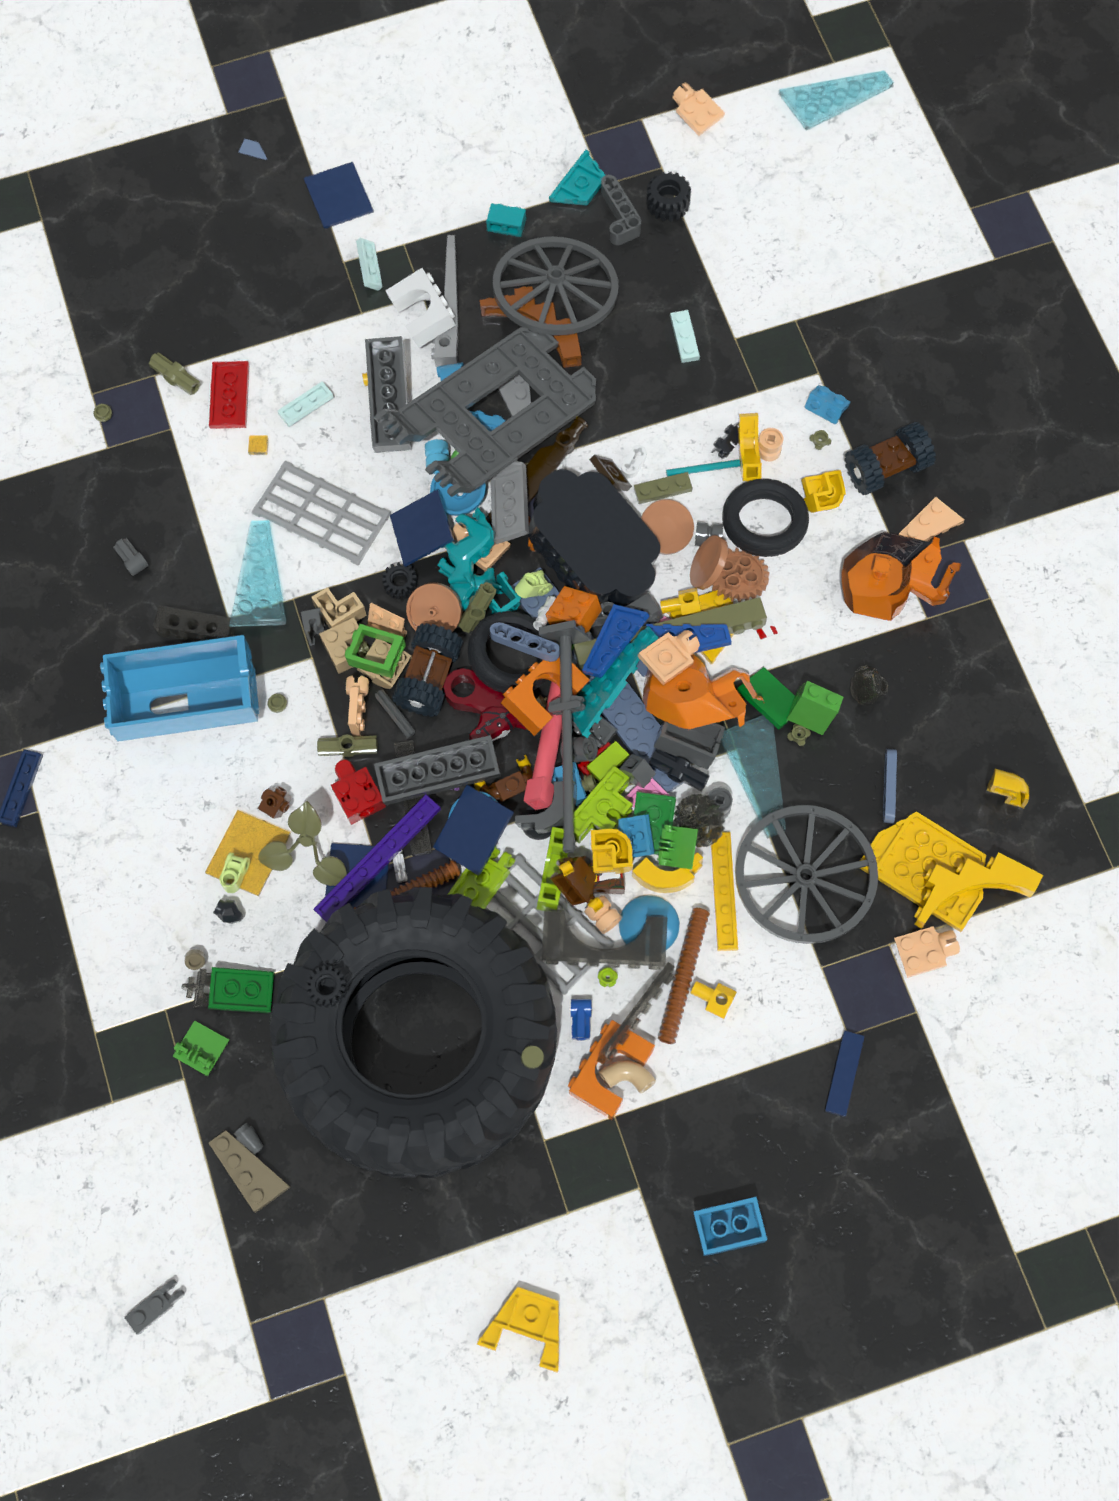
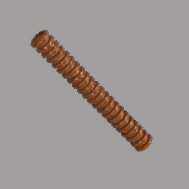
[354,860,460,909]
[658,908,710,1044]

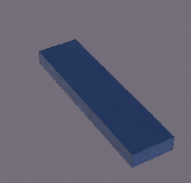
[0,749,43,827]
[825,1030,864,1117]

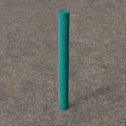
[666,459,740,477]

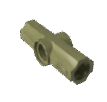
[149,353,201,395]
[459,582,496,633]
[317,734,378,757]

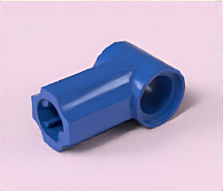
[571,999,591,1041]

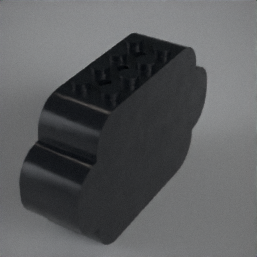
[528,469,660,607]

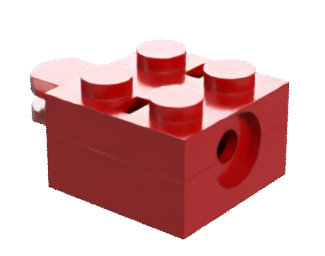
[331,760,386,825]

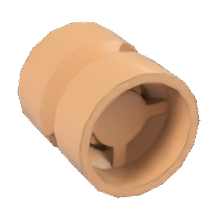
[759,428,783,462]
[584,896,622,934]

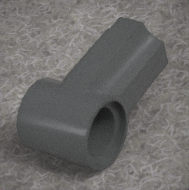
[114,538,149,576]

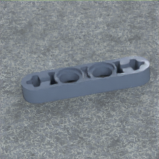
[490,622,560,662]
[883,749,897,823]

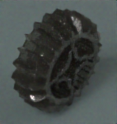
[673,793,726,848]

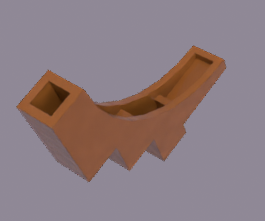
[480,287,581,368]

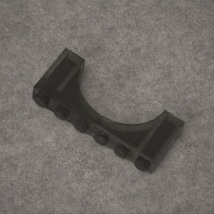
[542,909,668,970]

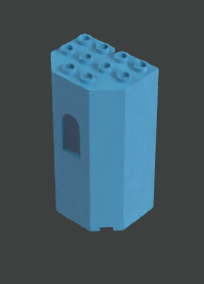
[100,635,259,742]

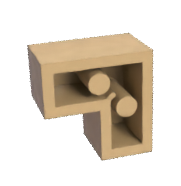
[311,587,367,628]
[319,617,365,674]

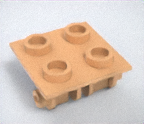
[367,603,407,638]

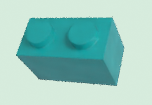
[486,203,526,237]

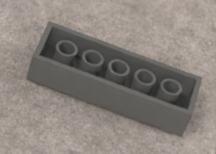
[365,336,411,453]
[374,735,501,805]

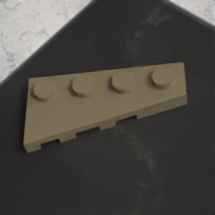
[209,1131,291,1213]

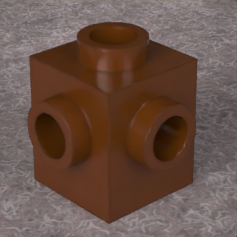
[257,786,292,819]

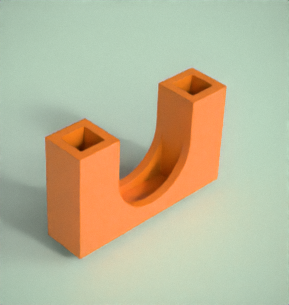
[501,652,590,736]
[568,1020,655,1120]

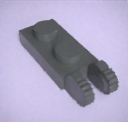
[124,1279,185,1335]

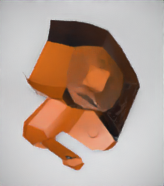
[842,532,961,621]

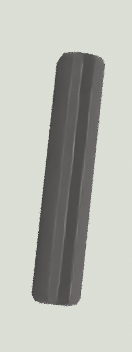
[375,690,415,738]

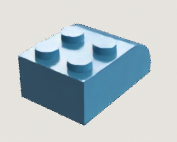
[693,1197,767,1256]

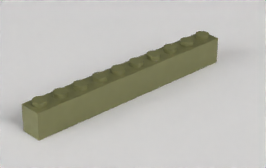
[574,597,767,672]

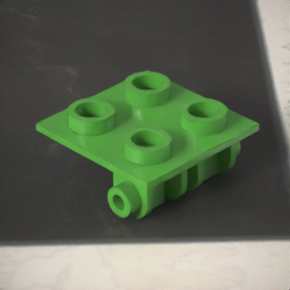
[657,825,698,869]
[173,1021,229,1076]

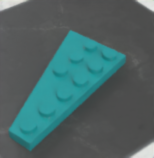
[572,626,659,738]

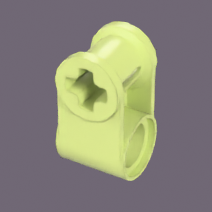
[515,570,553,598]
[219,852,250,893]

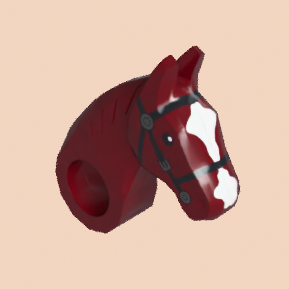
[443,668,526,742]

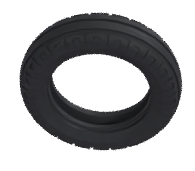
[722,479,809,557]
[468,611,553,693]

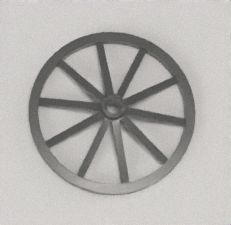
[493,237,619,335]
[735,805,878,944]

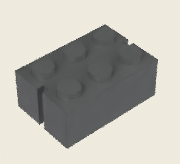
[654,720,725,770]

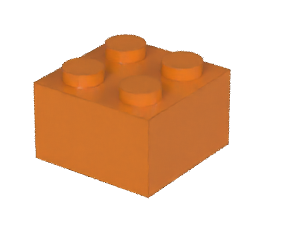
[545,586,602,633]

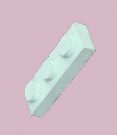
[356,237,383,291]
[670,310,700,363]
[278,381,334,427]

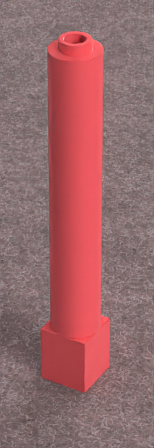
[524,681,562,810]

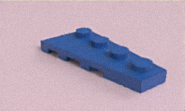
[582,604,650,678]
[646,624,732,653]

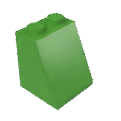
[787,681,843,735]

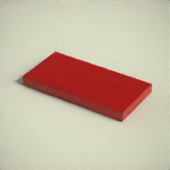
[209,361,249,429]

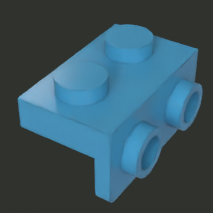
[805,385,850,424]
[618,815,655,858]

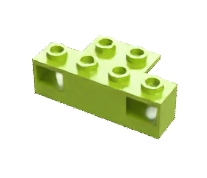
[573,766,633,844]

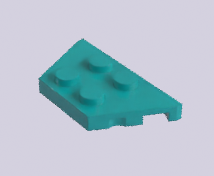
[549,149,605,205]

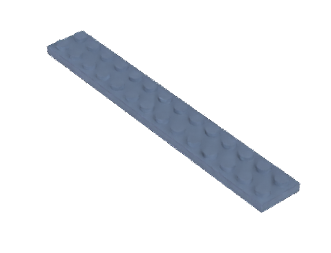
[511,568,683,793]

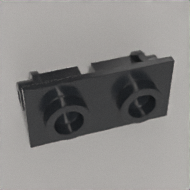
[711,422,739,459]

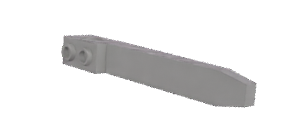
[431,235,459,367]

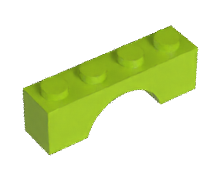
[536,827,568,913]

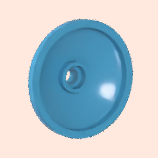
[430,471,486,516]
[619,895,679,955]

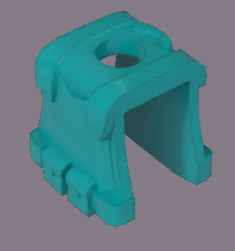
[488,572,521,614]

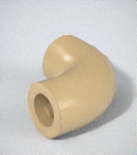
[598,1060,656,1094]

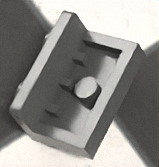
[572,715,618,748]

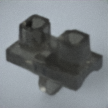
[181,968,211,1009]

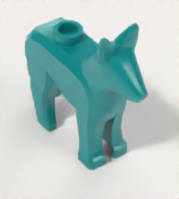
[442,508,495,589]
[438,558,503,612]

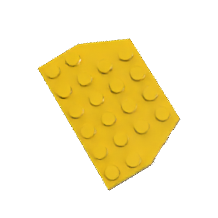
[860,812,986,932]

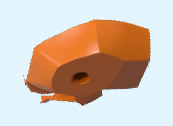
[643,654,764,729]

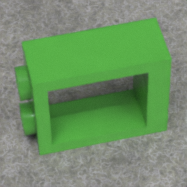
[345,624,406,679]

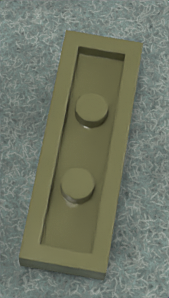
[634,472,693,504]

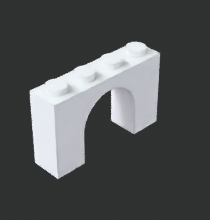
[386,268,456,348]

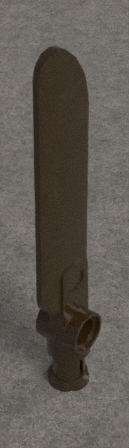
[486,417,588,527]

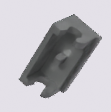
[301,608,326,646]

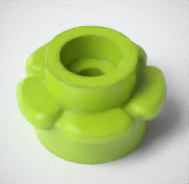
[598,967,618,987]

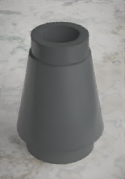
[234,1123,264,1155]

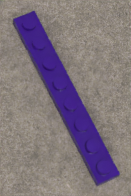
[313,795,441,923]

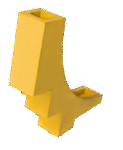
[914,852,1043,928]

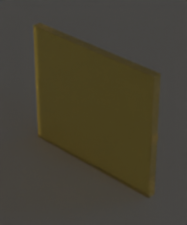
[205,810,291,897]

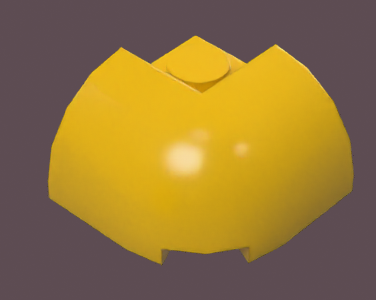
[801,470,846,513]
[987,769,1029,808]
[591,829,633,874]

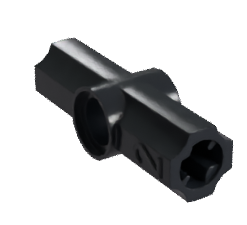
[649,749,710,792]

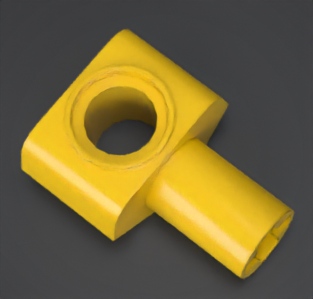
[660,587,701,617]
[690,981,737,1019]

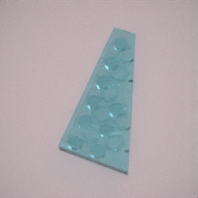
[779,70,894,131]
[229,521,286,627]
[721,715,786,839]

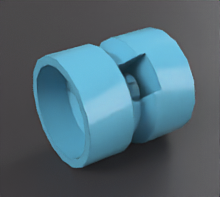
[425,439,449,474]

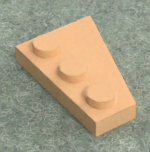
[899,497,964,541]

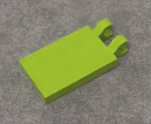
[448,846,515,909]

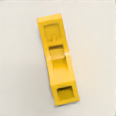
[738,413,762,481]
[632,852,703,893]

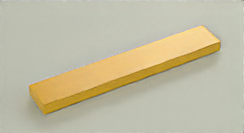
[710,832,738,951]

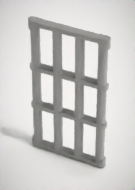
[252,461,391,566]
[485,854,614,995]

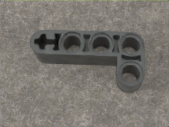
[601,175,641,245]

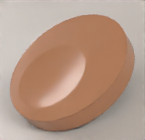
[641,499,694,555]
[690,535,728,590]
[406,582,462,632]

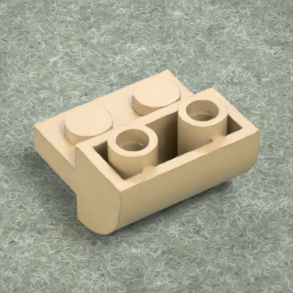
[357,639,411,689]

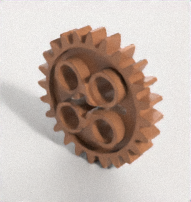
[712,548,770,602]

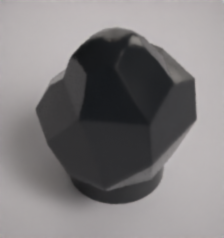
[213,899,243,924]

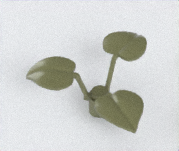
[258,801,347,886]

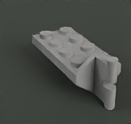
[490,460,529,544]

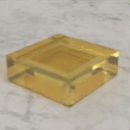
[248,435,269,455]

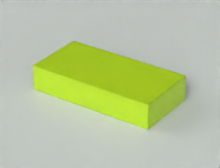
[587,741,629,782]

